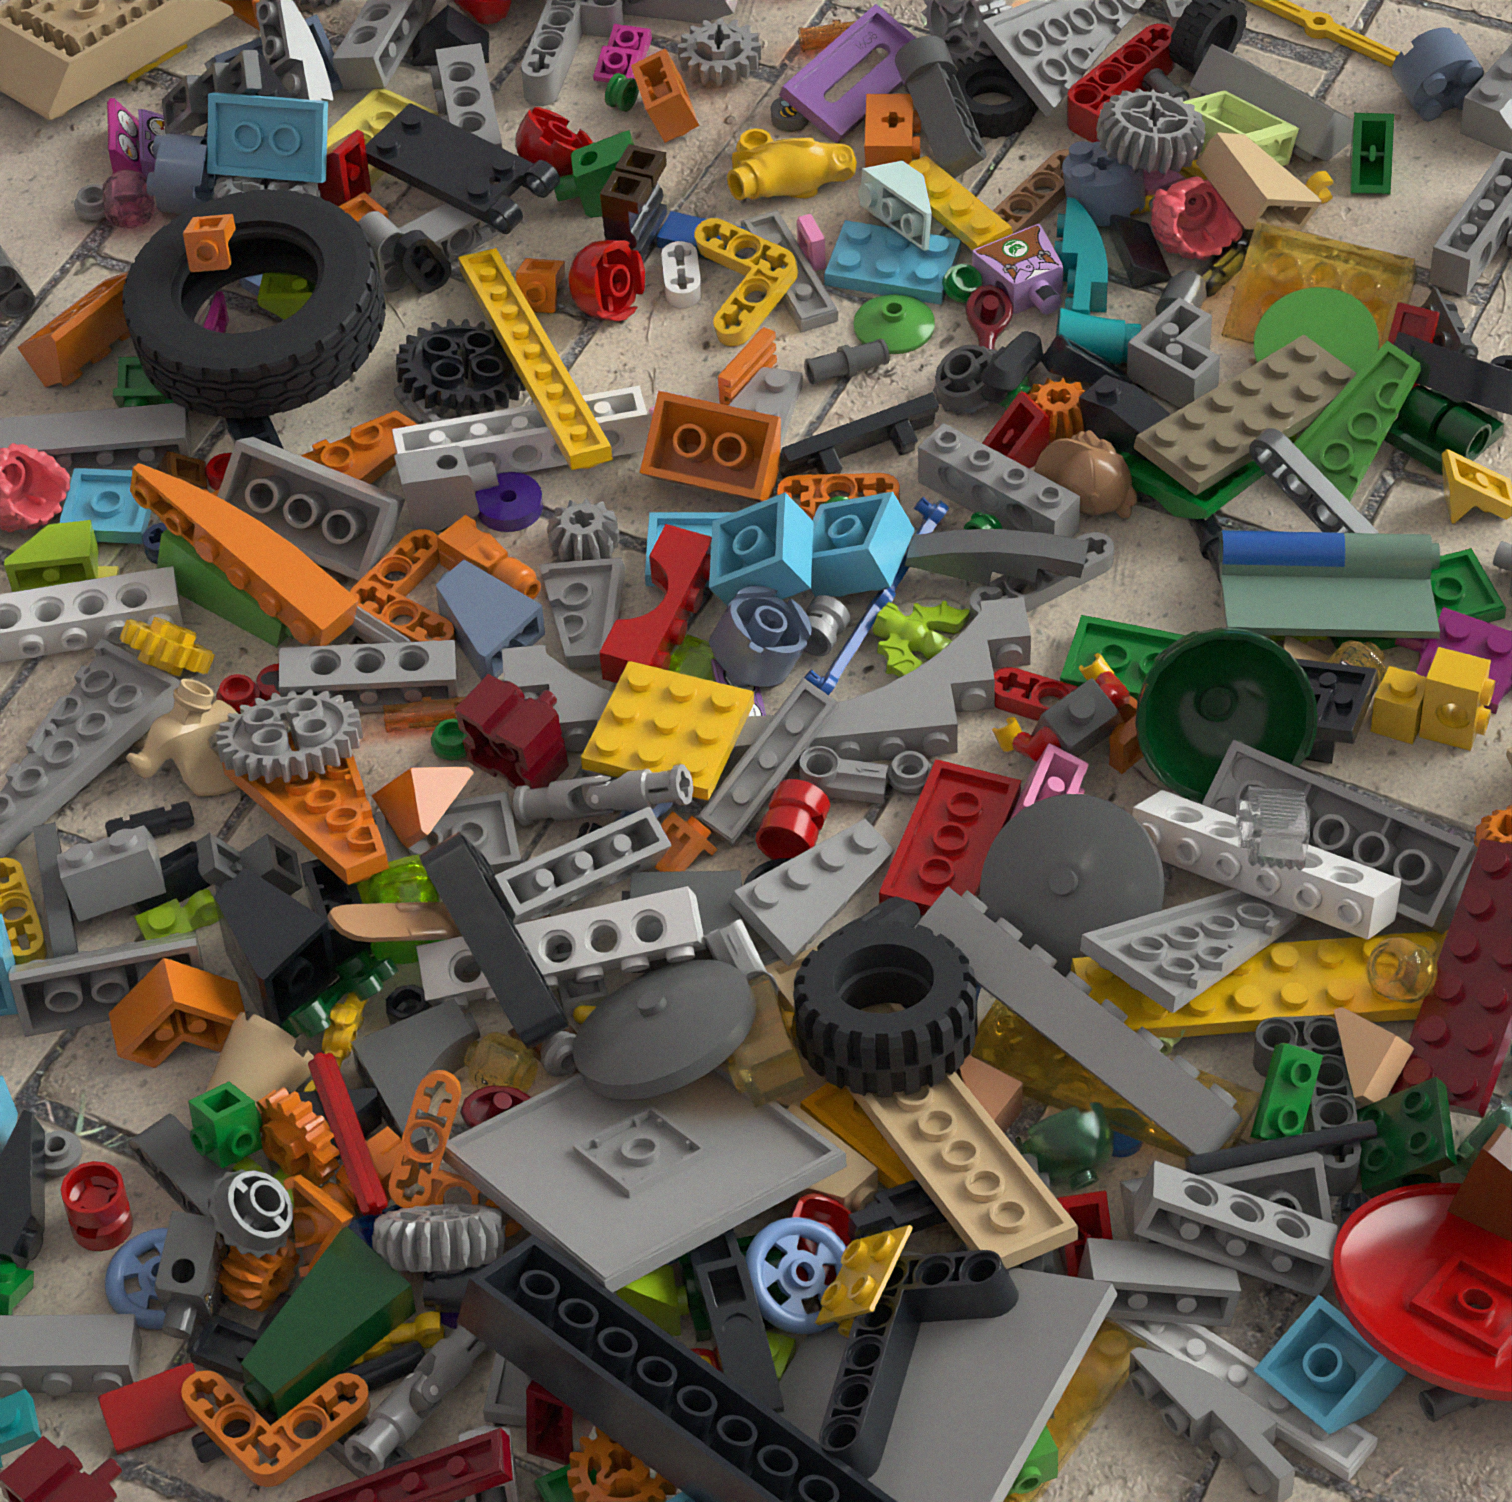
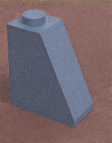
[435,559,545,681]

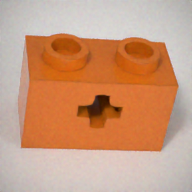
[631,49,699,143]
[864,94,921,168]

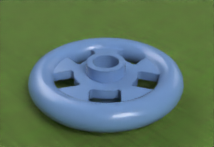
[745,1217,847,1334]
[105,1228,168,1330]

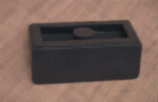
[1110,214,1172,288]
[131,841,211,914]

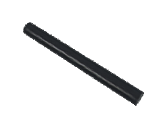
[1185,1120,1377,1175]

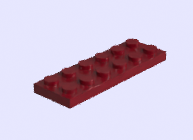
[1390,839,1512,1119]

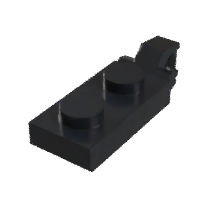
[847,1179,948,1241]

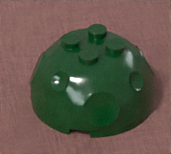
[1135,627,1318,805]

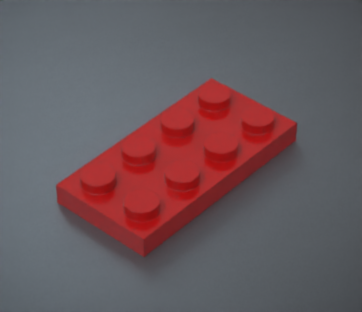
[879,759,1021,916]

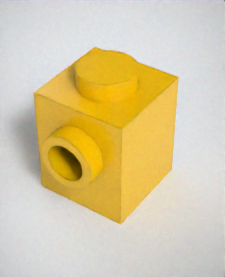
[1370,666,1427,745]

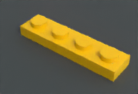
[908,155,1013,250]

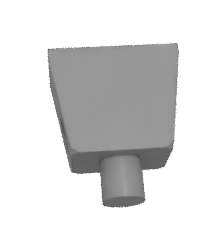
[394,446,499,533]

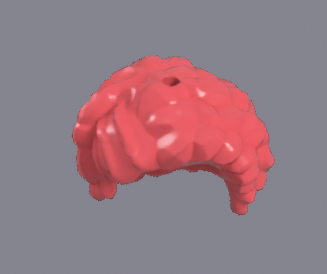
[1151,176,1243,261]
[0,443,70,532]

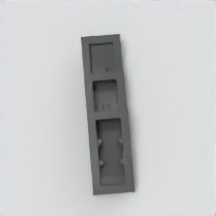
[162,50,262,134]
[905,529,1089,586]

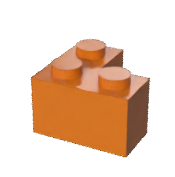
[108,958,247,1068]

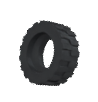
[1169,0,1247,75]
[956,59,1035,139]

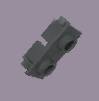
[1421,287,1479,358]

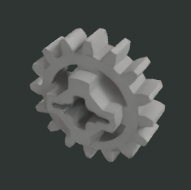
[678,18,761,86]

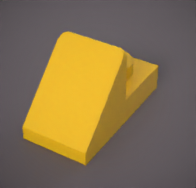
[1441,449,1512,524]

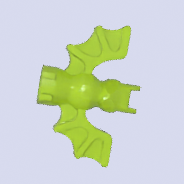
[873,601,970,678]

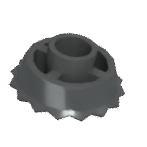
[933,344,997,415]
[207,1169,293,1259]

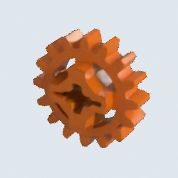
[256,1087,340,1187]
[567,1426,678,1502]

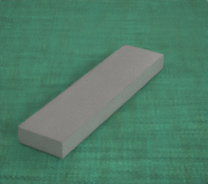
[741,210,838,332]
[696,678,839,847]

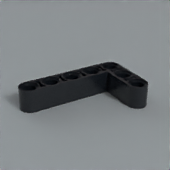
[419,832,570,1050]
[819,1250,1019,1479]

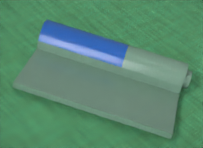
[1218,530,1440,639]

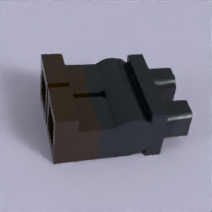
[600,144,667,261]

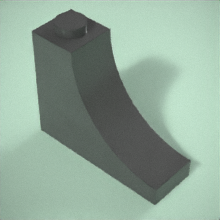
[351,998,480,1170]

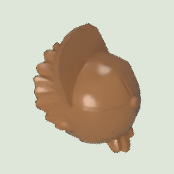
[1034,430,1137,519]

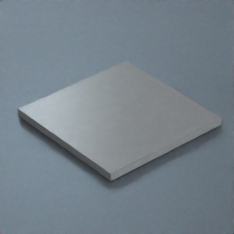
[442,1062,847,1293]
[777,1251,1118,1502]

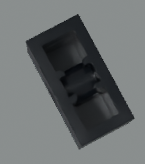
[301,859,373,964]

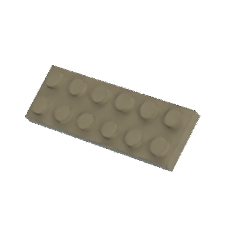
[1134,335,1357,495]

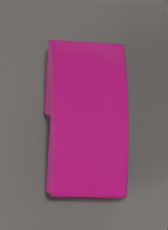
[593,24,652,83]

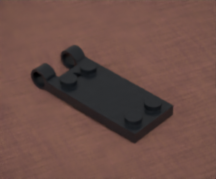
[365,103,560,234]

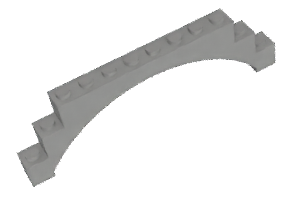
[502,597,1031,781]

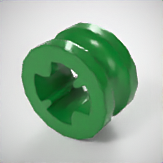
[605,73,639,112]

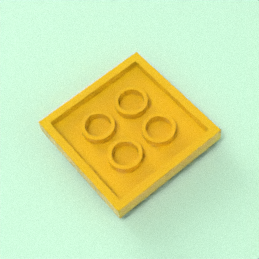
[581,661,754,801]

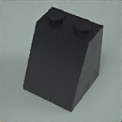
[214,868,338,1027]

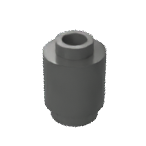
[1155,270,1207,316]

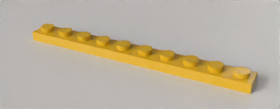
[458,248,613,470]

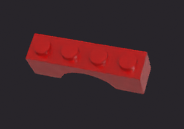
[599,524,712,683]

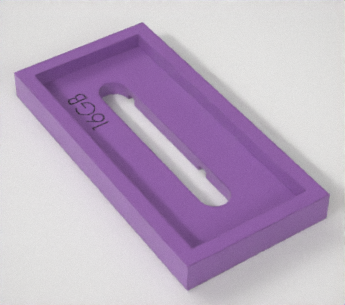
[779,4,916,143]

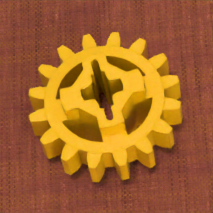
[119,617,215,676]

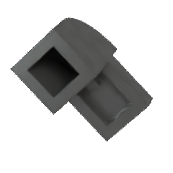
[196,833,303,896]

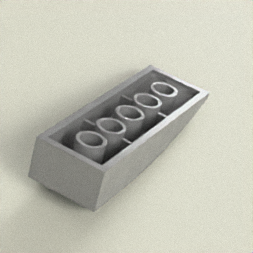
[1202,740,1478,935]

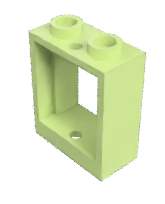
[1183,90,1299,166]

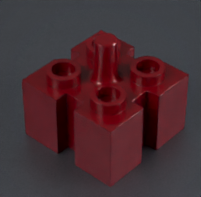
[454,673,569,789]
[0,1436,122,1502]

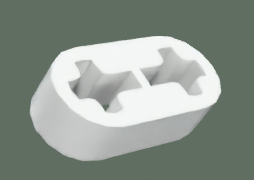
[661,241,701,308]

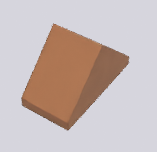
[956,1055,1023,1134]

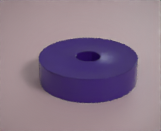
[475,472,543,532]

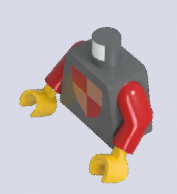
[992,653,1130,763]

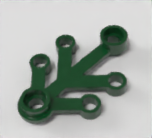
[279,949,399,1039]

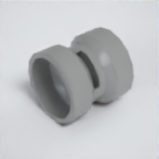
[804,595,850,656]

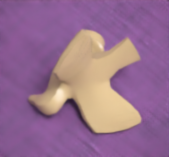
[126,679,240,797]

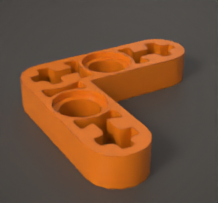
[777,473,900,520]
[350,529,456,648]
[388,1070,522,1237]
[181,1370,371,1487]

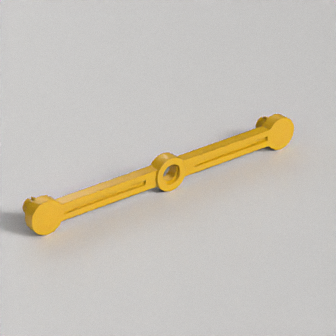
[1246,0,1400,68]

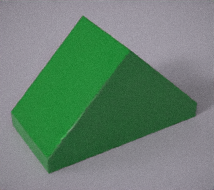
[1350,112,1394,194]

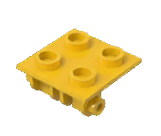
[815,1225,913,1338]

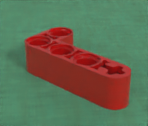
[1067,23,1175,143]

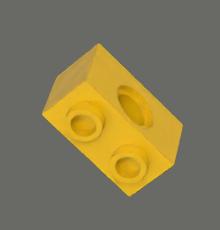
[1419,647,1495,751]

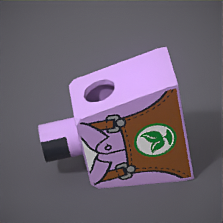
[972,223,1063,315]

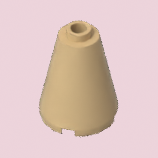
[205,1012,314,1107]

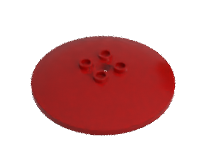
[1331,1182,1512,1401]

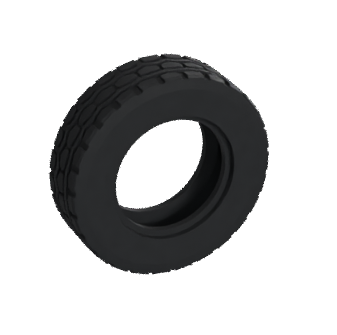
[122,189,386,419]

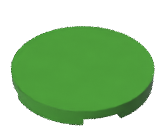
[1254,287,1379,373]

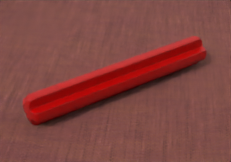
[308,1052,388,1216]

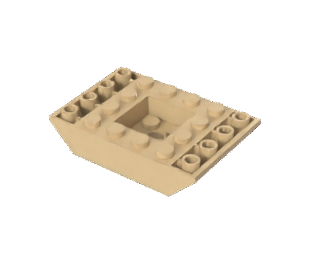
[0,0,233,121]

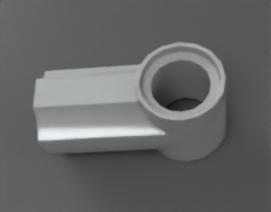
[798,746,888,804]
[703,919,779,1012]

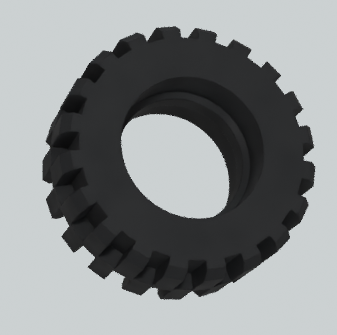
[793,921,978,1097]

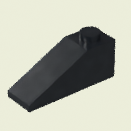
[1078,375,1171,463]
[0,1110,45,1269]

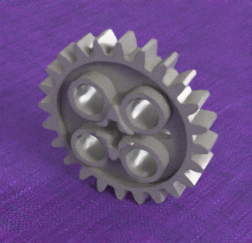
[216,689,363,783]

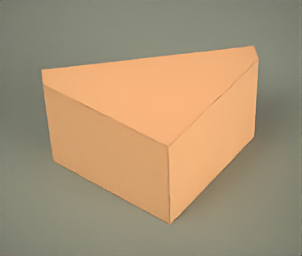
[1334,1007,1414,1106]

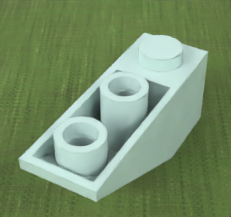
[858,161,932,251]

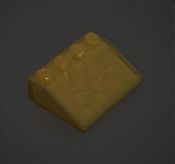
[1221,222,1418,349]

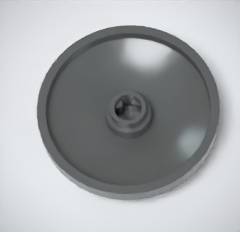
[980,794,1165,977]
[573,959,756,1100]

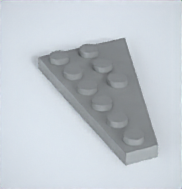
[976,0,1147,117]
[0,638,181,858]
[1080,889,1307,1013]

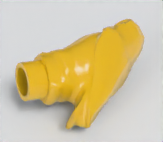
[727,137,857,201]

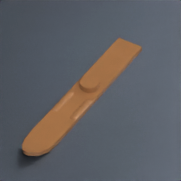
[327,902,551,942]

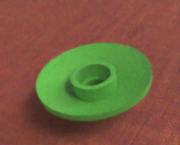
[854,294,935,354]

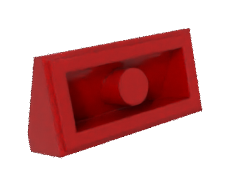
[98,1363,206,1455]

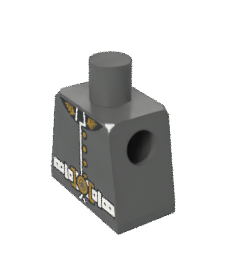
[155,1211,231,1339]

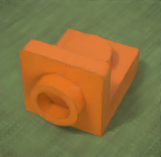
[183,214,236,272]
[516,258,565,313]
[1109,696,1144,774]
[654,811,718,872]

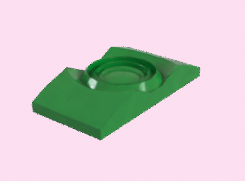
[1114,448,1266,519]

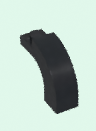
[1394,331,1512,415]

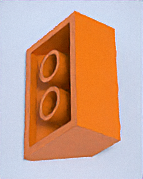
[17,271,131,387]
[639,391,781,502]

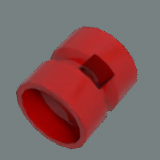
[755,779,830,860]
[60,1161,134,1252]

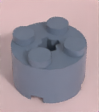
[1392,27,1484,122]
[147,133,222,214]
[1062,141,1146,226]
[709,586,812,687]

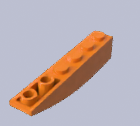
[130,463,359,646]

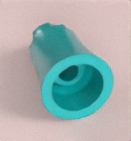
[1056,308,1142,365]

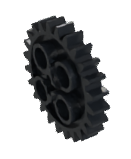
[396,319,526,417]

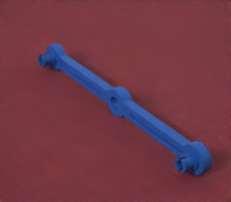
[804,497,949,695]

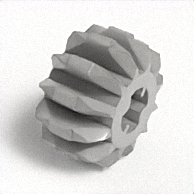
[547,498,620,562]

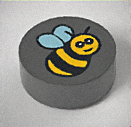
[770,97,809,131]

